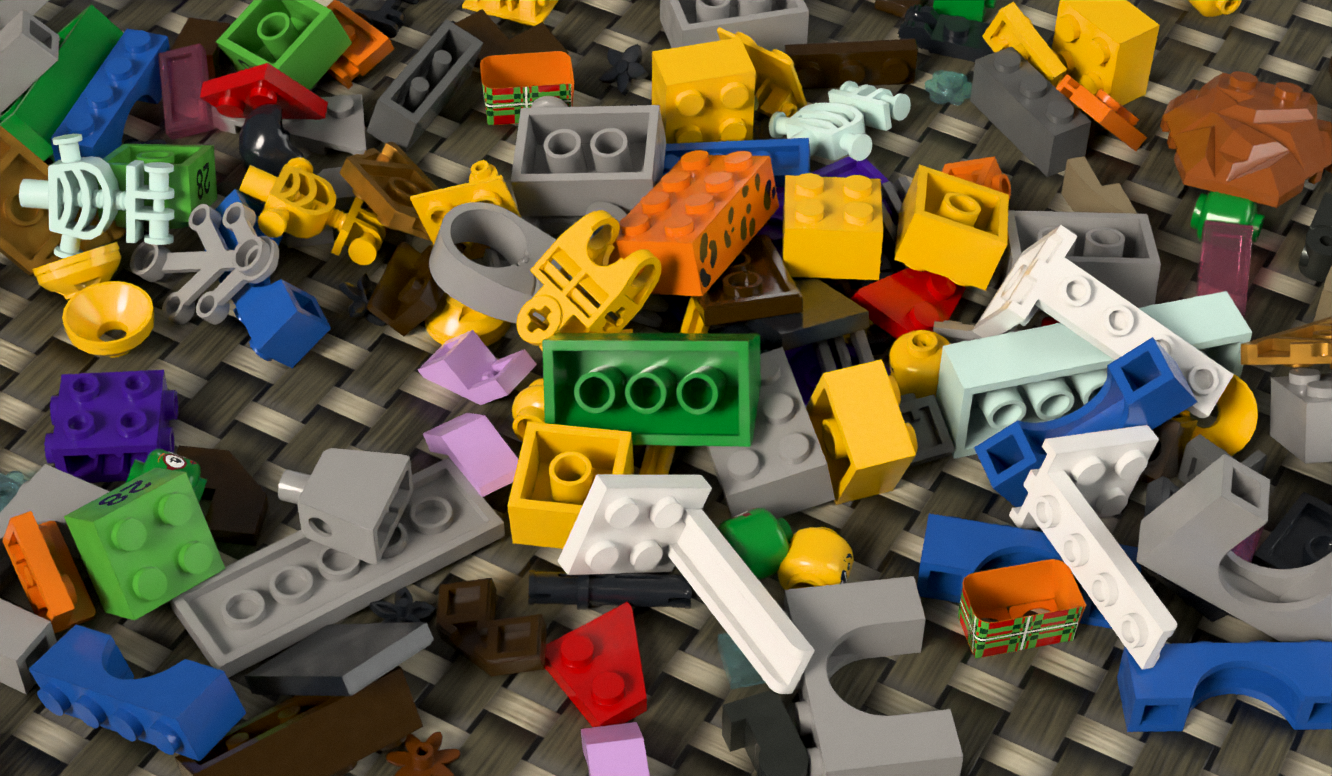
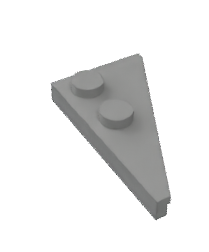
[206,94,367,155]

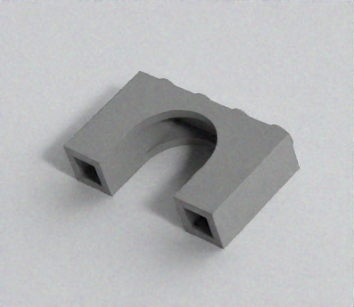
[0,0,59,114]
[1136,454,1332,642]
[0,464,110,695]
[783,576,963,776]

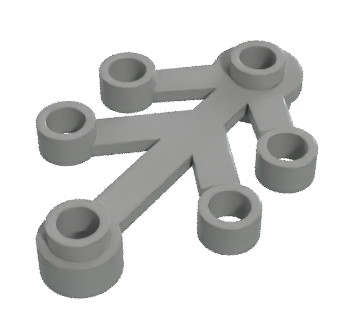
[130,202,279,325]

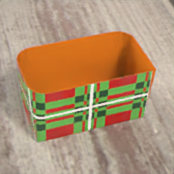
[480,51,574,125]
[958,559,1086,658]

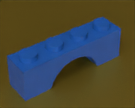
[50,28,175,162]
[204,189,331,368]
[974,337,1198,507]
[917,513,1141,629]
[29,625,246,761]
[1117,640,1332,732]

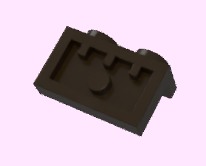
[367,242,466,337]

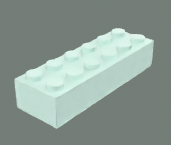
[936,291,1252,459]

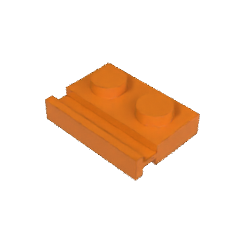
[326,0,394,89]
[1056,74,1147,151]

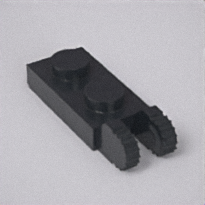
[897,4,995,62]

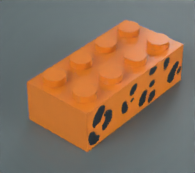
[608,150,779,296]

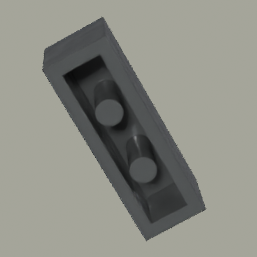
[367,19,483,153]
[970,46,1091,177]

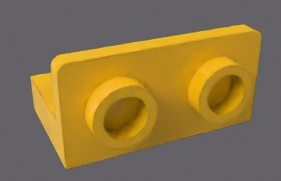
[982,2,1067,88]

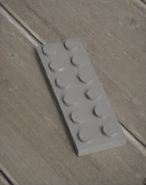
[170,457,505,678]

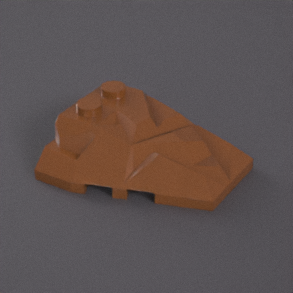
[1160,71,1332,208]

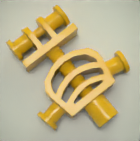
[239,157,387,265]

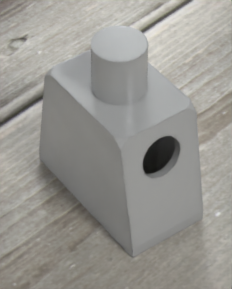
[278,448,414,565]

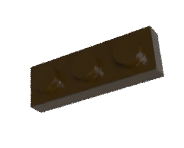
[784,39,918,89]

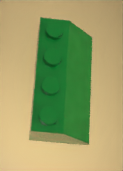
[0,4,123,162]
[542,333,761,447]

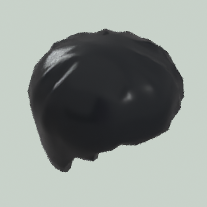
[238,103,304,177]

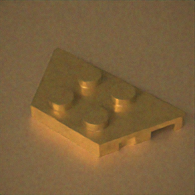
[0,125,126,276]
[339,142,439,242]
[1241,317,1332,369]

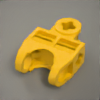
[517,210,661,352]

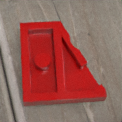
[200,63,328,120]
[850,268,966,339]
[545,602,647,727]

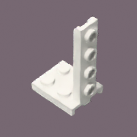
[972,225,1234,418]
[1009,425,1177,670]
[558,474,815,694]

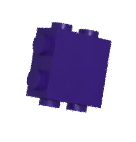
[45,370,178,483]

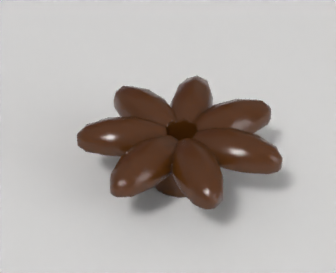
[386,732,461,776]

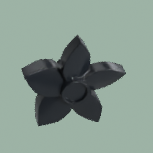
[599,44,649,96]
[339,273,385,327]
[370,587,436,623]

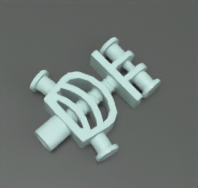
[769,81,911,161]
[19,134,174,258]

